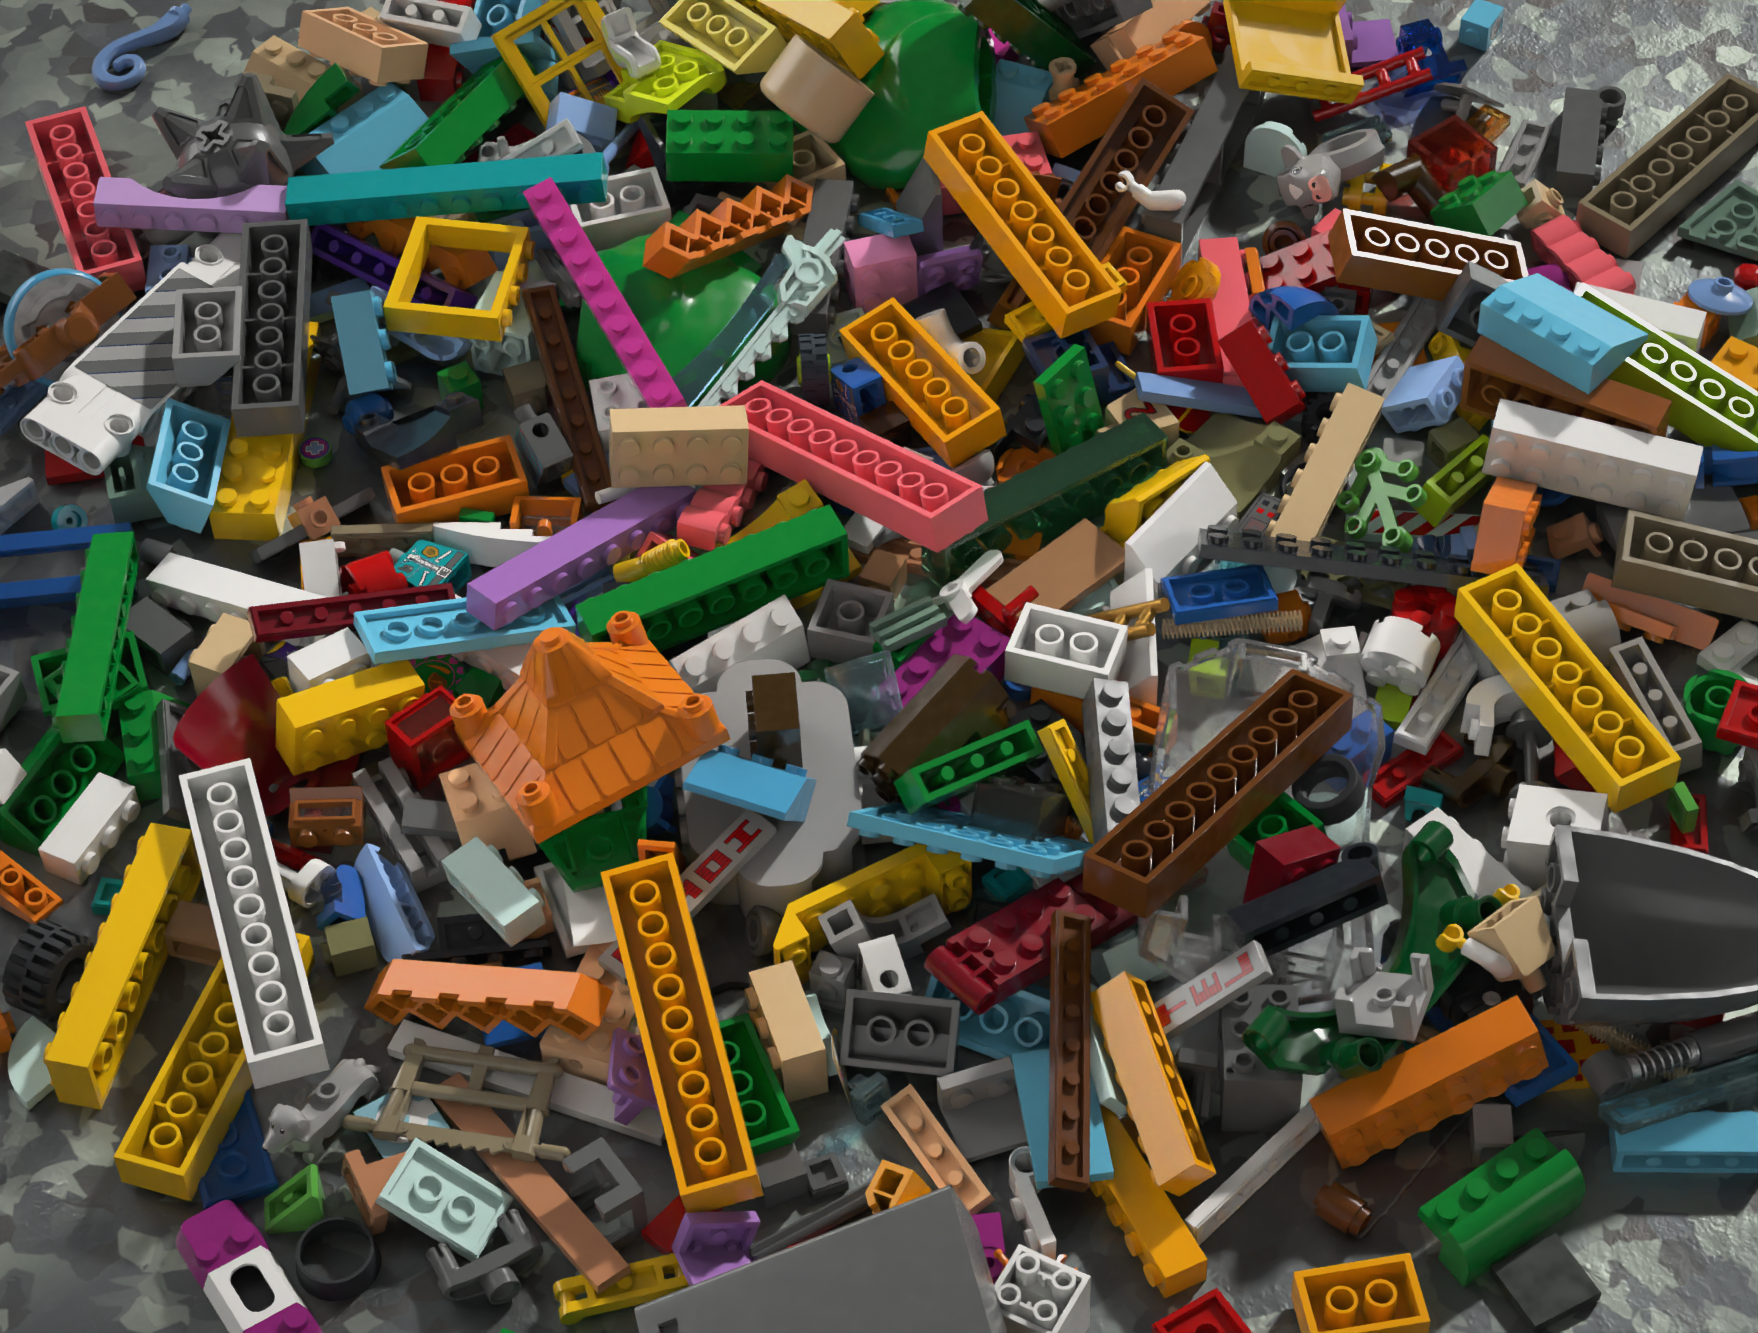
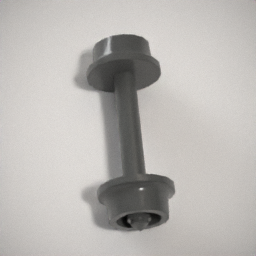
[1505,708,1553,802]

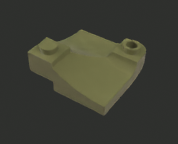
[1166,412,1301,521]

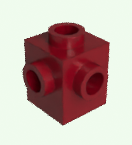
[1202,1,1231,53]

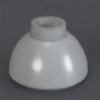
[951,449,994,486]

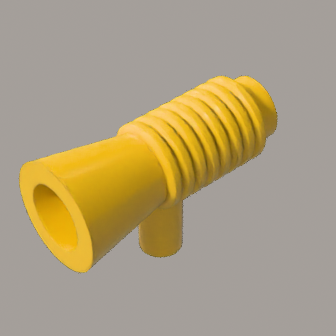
[613,539,690,582]

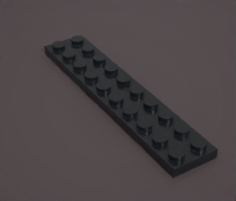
[1198,525,1549,597]

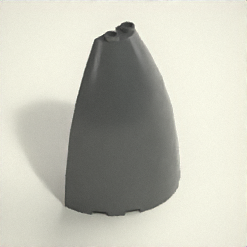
[1540,824,1758,1026]

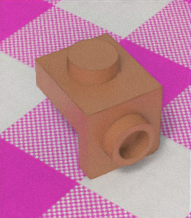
[287,496,340,541]
[1546,512,1604,559]

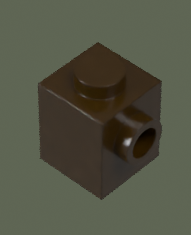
[858,401,911,447]

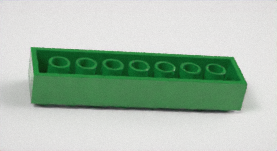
[575,504,850,652]

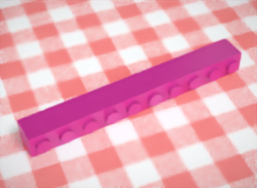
[523,177,688,408]

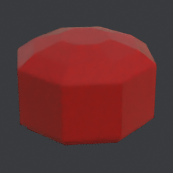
[1733,263,1758,291]

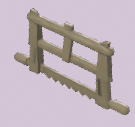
[342,1037,571,1162]

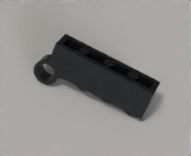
[1227,842,1388,958]

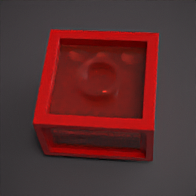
[384,685,471,791]

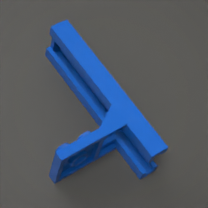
[0,522,138,609]

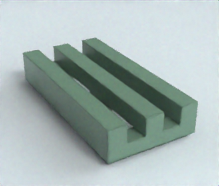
[869,595,947,654]

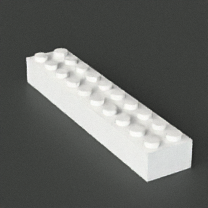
[179,758,330,1089]

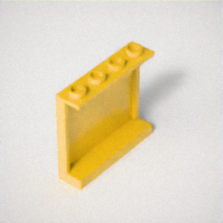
[1223,0,1364,104]

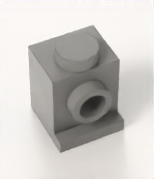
[809,950,856,1015]

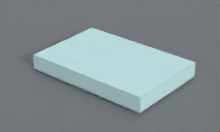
[375,1137,514,1262]

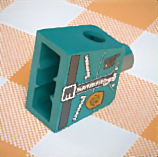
[389,539,472,594]

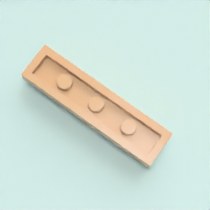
[880,1084,995,1215]

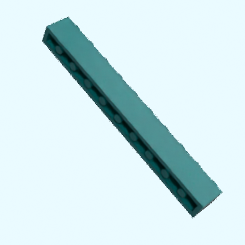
[285,152,608,226]

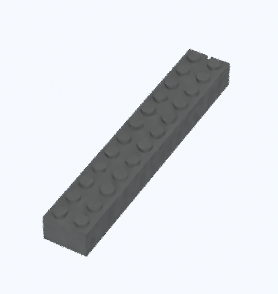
[1141,45,1268,266]

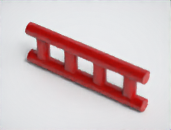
[1308,47,1433,123]

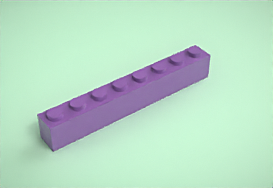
[466,486,696,631]

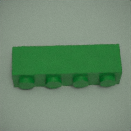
[894,720,1044,815]

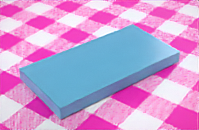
[1011,1048,1114,1189]

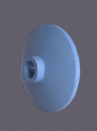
[1688,277,1753,316]

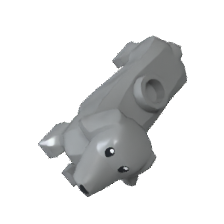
[262,1058,384,1164]

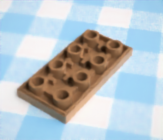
[986,518,1125,619]

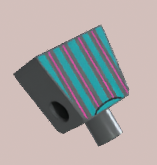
[513,404,573,488]

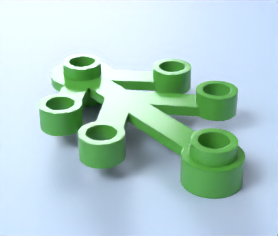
[1336,447,1427,553]

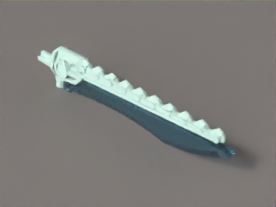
[672,228,846,407]

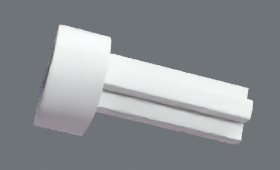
[277,858,335,908]

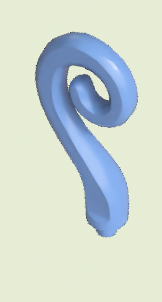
[92,3,192,91]

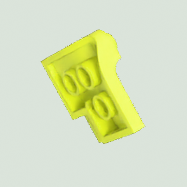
[603,40,727,124]

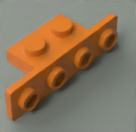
[1582,573,1720,650]

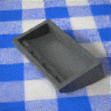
[1596,484,1751,552]

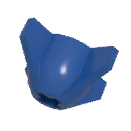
[622,774,678,837]

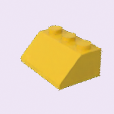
[1104,454,1210,542]

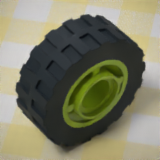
[796,333,831,406]

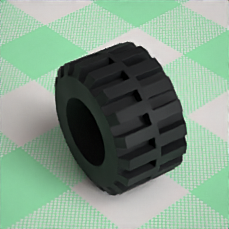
[2,920,94,1023]

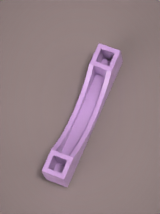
[93,177,290,233]

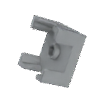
[1334,947,1434,1041]

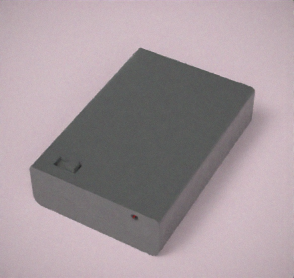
[634,1185,1007,1333]

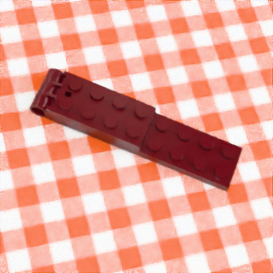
[924,868,1209,1015]

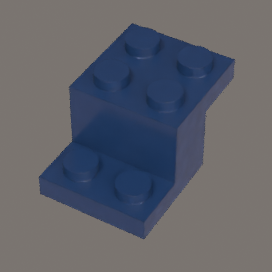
[1023,328,1136,405]

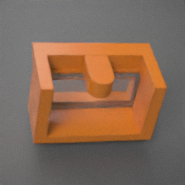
[509,496,583,536]

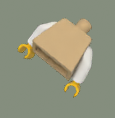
[1435,884,1555,994]

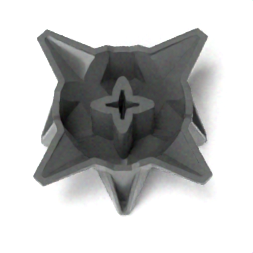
[151,73,335,234]

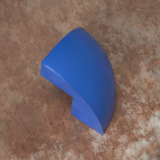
[1248,286,1340,331]

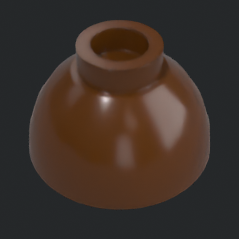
[1262,220,1306,255]

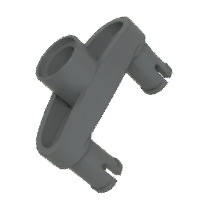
[426,1209,543,1305]

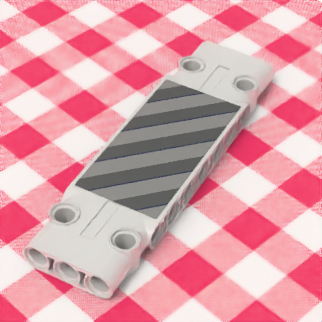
[20,232,242,475]

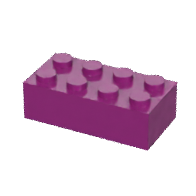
[872,613,1010,727]

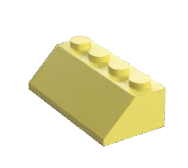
[658,0,787,75]

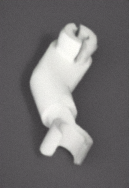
[1115,170,1186,211]

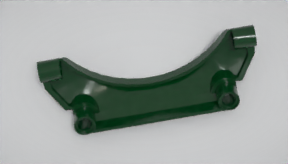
[1242,820,1502,1079]

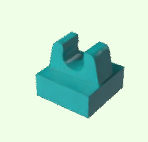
[1404,785,1444,822]

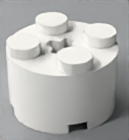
[1359,616,1440,696]

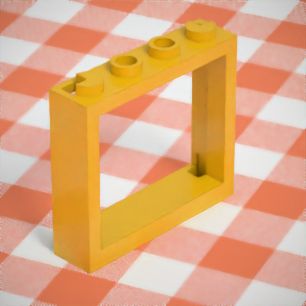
[383,216,536,342]

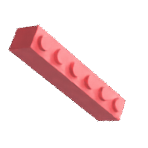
[1198,237,1259,387]

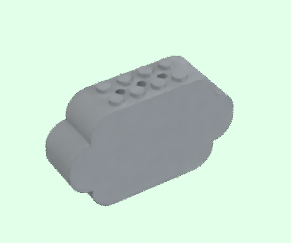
[674,659,866,919]

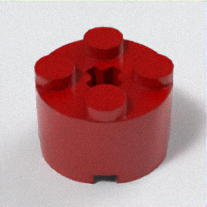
[339,550,408,595]
[1390,585,1460,661]

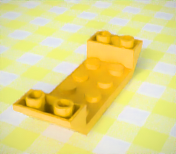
[773,843,972,985]

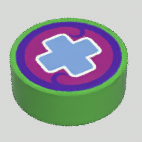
[298,436,333,468]

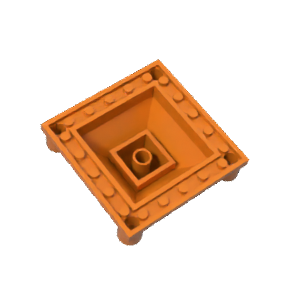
[449,611,731,844]

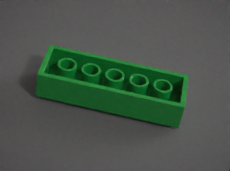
[379,47,539,170]

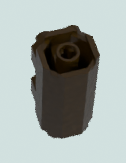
[856,654,1011,809]

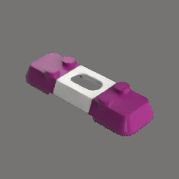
[175,1200,323,1333]

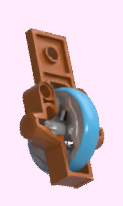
[0,268,137,396]

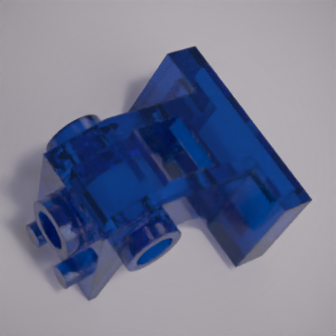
[1396,19,1468,98]

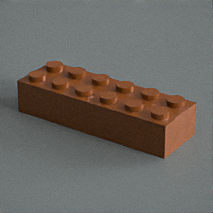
[1328,208,1528,301]
[1460,335,1672,438]

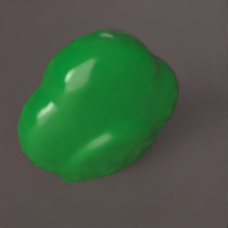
[793,0,996,191]
[575,233,792,407]

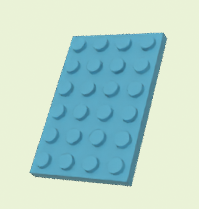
[847,802,1094,879]

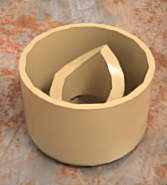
[760,34,874,143]

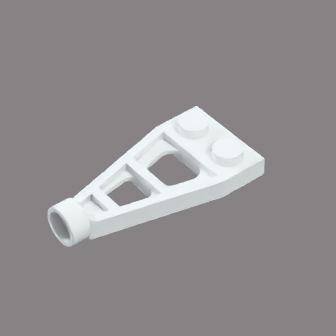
[1696,618,1758,685]

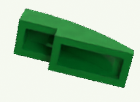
[284,62,360,135]

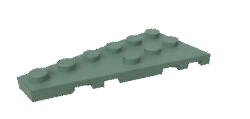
[1677,179,1758,261]

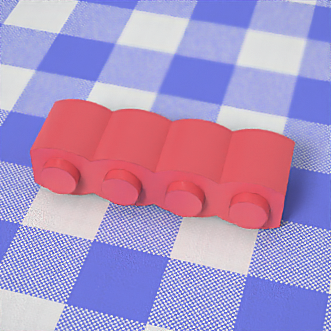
[1530,214,1636,295]
[677,459,768,551]

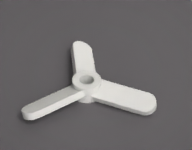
[932,550,1004,624]

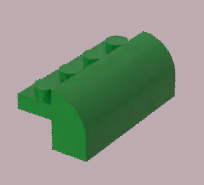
[1417,1127,1586,1287]

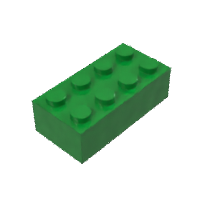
[666,110,793,182]

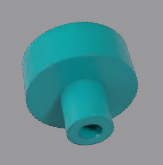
[51,504,88,530]

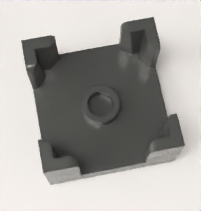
[562,1137,648,1251]

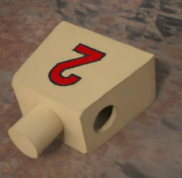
[1095,388,1179,458]

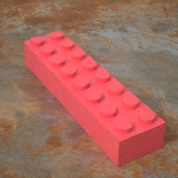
[25,106,146,293]

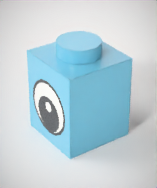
[1458,0,1504,52]

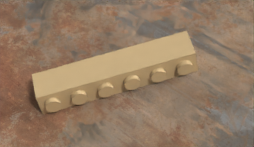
[1264,383,1385,542]

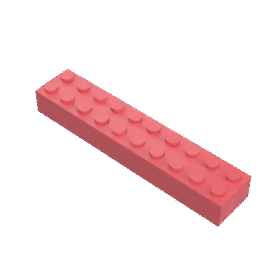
[719,380,988,553]

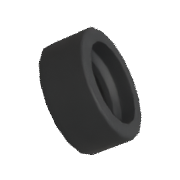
[1291,754,1365,826]

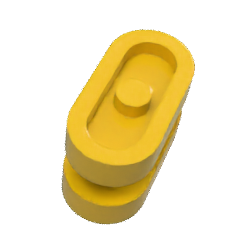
[1342,163,1393,216]

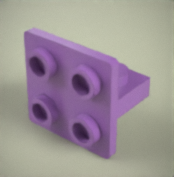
[607,1027,660,1126]

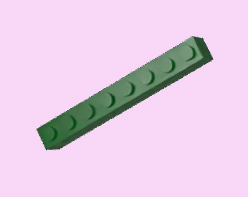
[52,531,140,743]

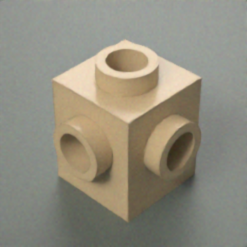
[1516,179,1565,229]

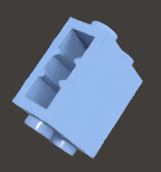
[1381,355,1464,434]

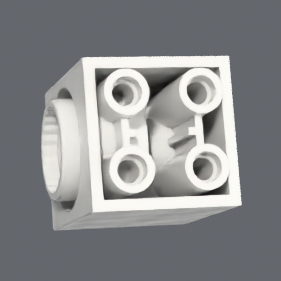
[1501,784,1610,889]
[994,1244,1091,1333]

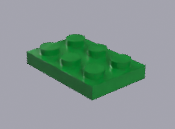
[1033,344,1105,464]

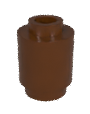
[1313,1182,1374,1237]

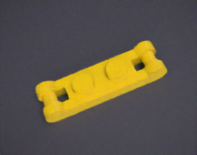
[553,1253,689,1325]

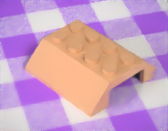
[438,763,605,861]

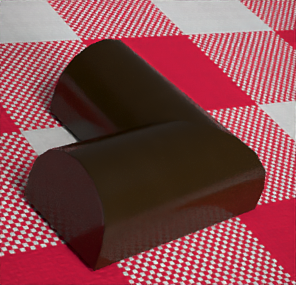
[1371,154,1448,218]

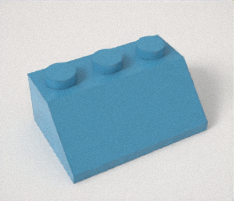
[682,744,817,822]

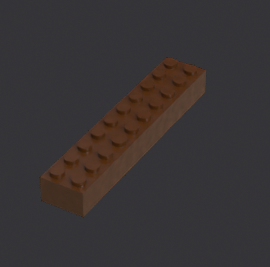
[987,77,1195,333]
[1083,668,1354,919]

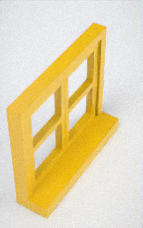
[490,0,623,129]

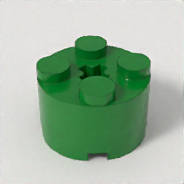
[1681,669,1748,755]

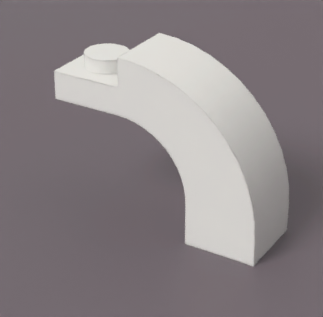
[1460,674,1528,756]

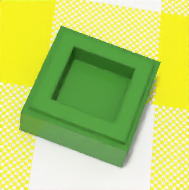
[1666,781,1699,834]

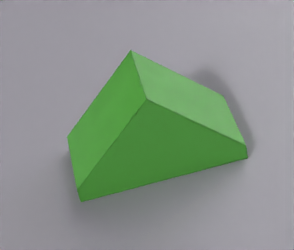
[264,1164,325,1234]

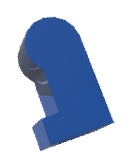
[316,864,366,931]

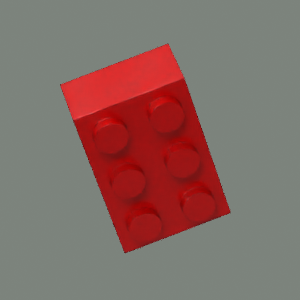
[1146,298,1224,384]

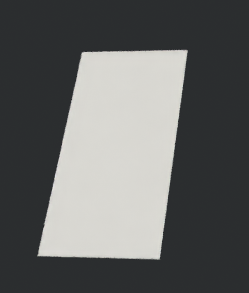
[562,878,617,947]

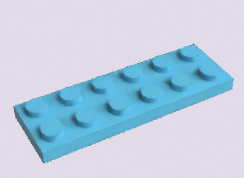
[353,595,576,664]

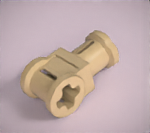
[1048,57,1080,103]

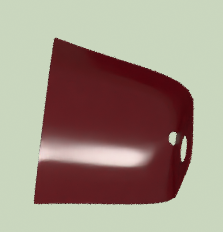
[172,654,321,816]

